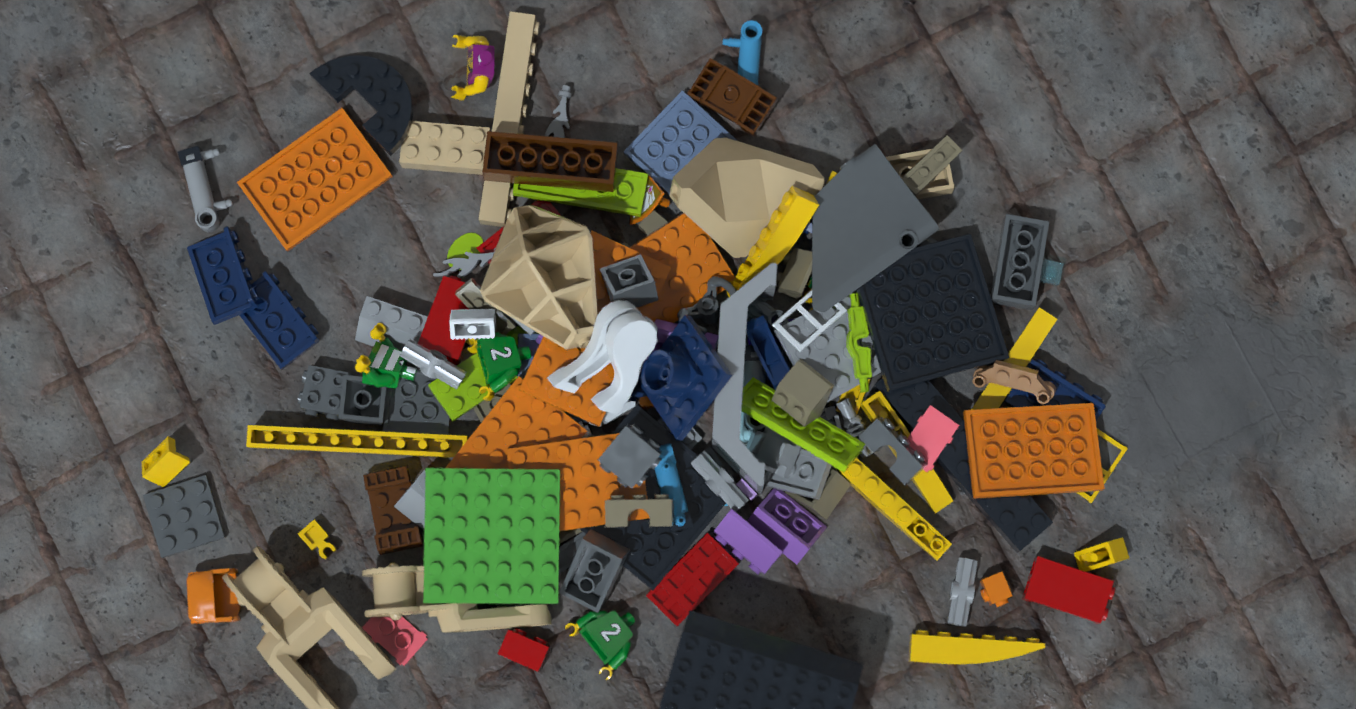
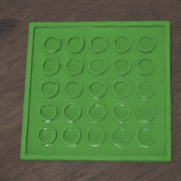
[423,468,560,604]

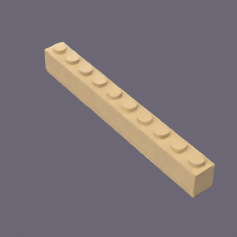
[479,12,540,227]

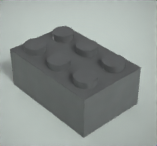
[559,529,630,613]

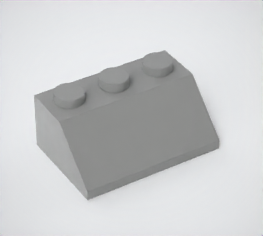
[355,296,428,351]
[394,470,425,530]

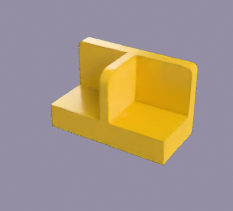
[141,436,190,487]

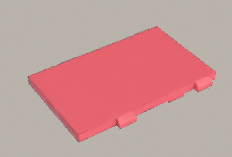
[908,405,960,472]
[362,616,428,666]

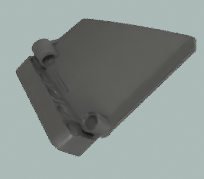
[812,144,939,312]

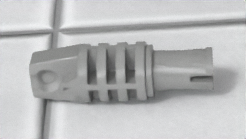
[836,398,874,458]

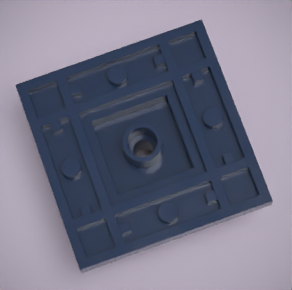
[637,315,733,441]

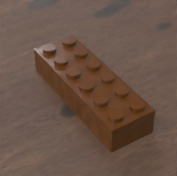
[482,131,618,192]

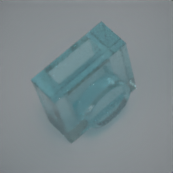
[1040,259,1064,286]

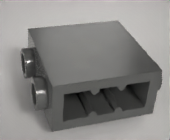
[298,365,354,421]
[598,424,662,488]

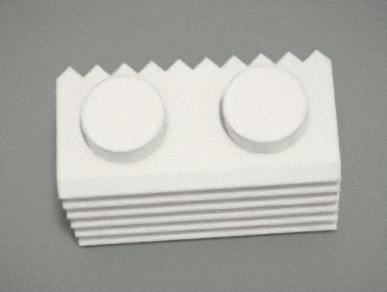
[449,309,496,340]

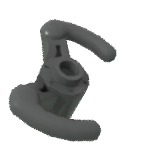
[677,276,737,335]

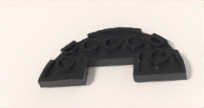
[309,55,414,156]

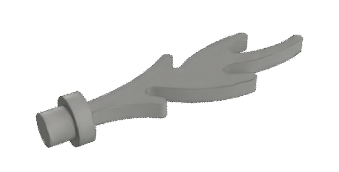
[545,85,572,138]
[433,247,496,278]

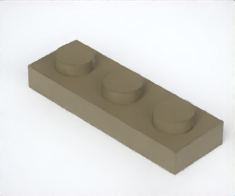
[902,135,963,196]
[455,278,516,335]

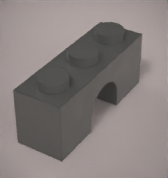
[859,417,928,485]

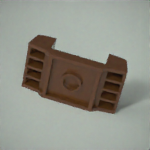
[687,58,777,136]
[363,465,423,555]

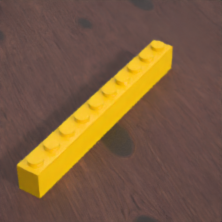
[246,425,470,458]

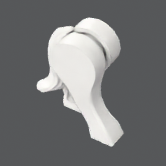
[547,300,657,415]

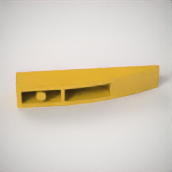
[726,186,819,297]
[860,391,953,514]
[838,458,952,560]
[908,630,1045,665]

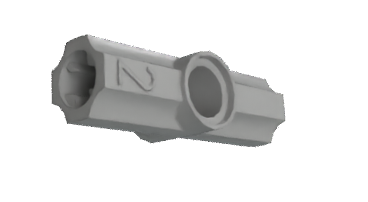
[400,339,467,389]
[690,451,748,512]
[947,558,978,627]

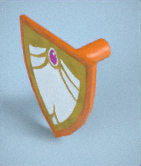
[630,175,670,225]

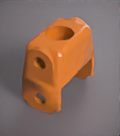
[187,568,240,624]

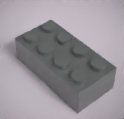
[990,214,1049,310]

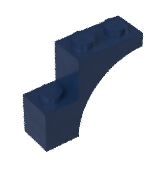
[746,315,790,390]

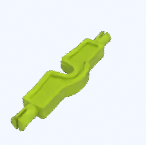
[846,293,872,393]

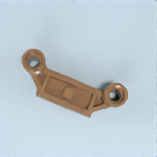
[973,360,1056,404]

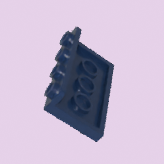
[187,226,259,325]
[239,271,320,370]
[1004,359,1106,421]

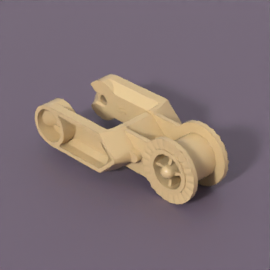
[222,546,397,709]
[362,563,552,633]

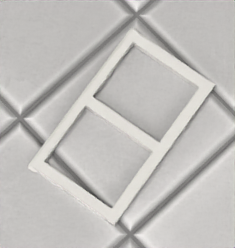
[772,290,847,352]

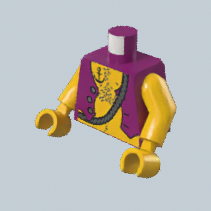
[451,35,494,101]

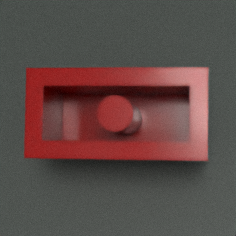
[498,628,550,672]

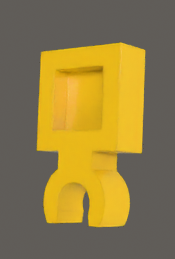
[298,519,337,560]

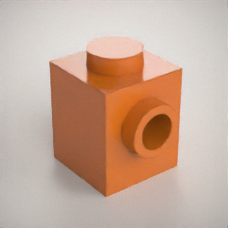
[980,572,1012,607]

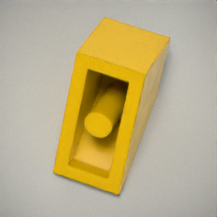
[1074,537,1130,572]

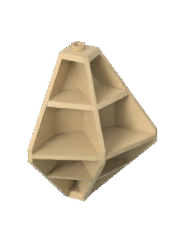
[669,138,825,258]
[480,205,598,350]

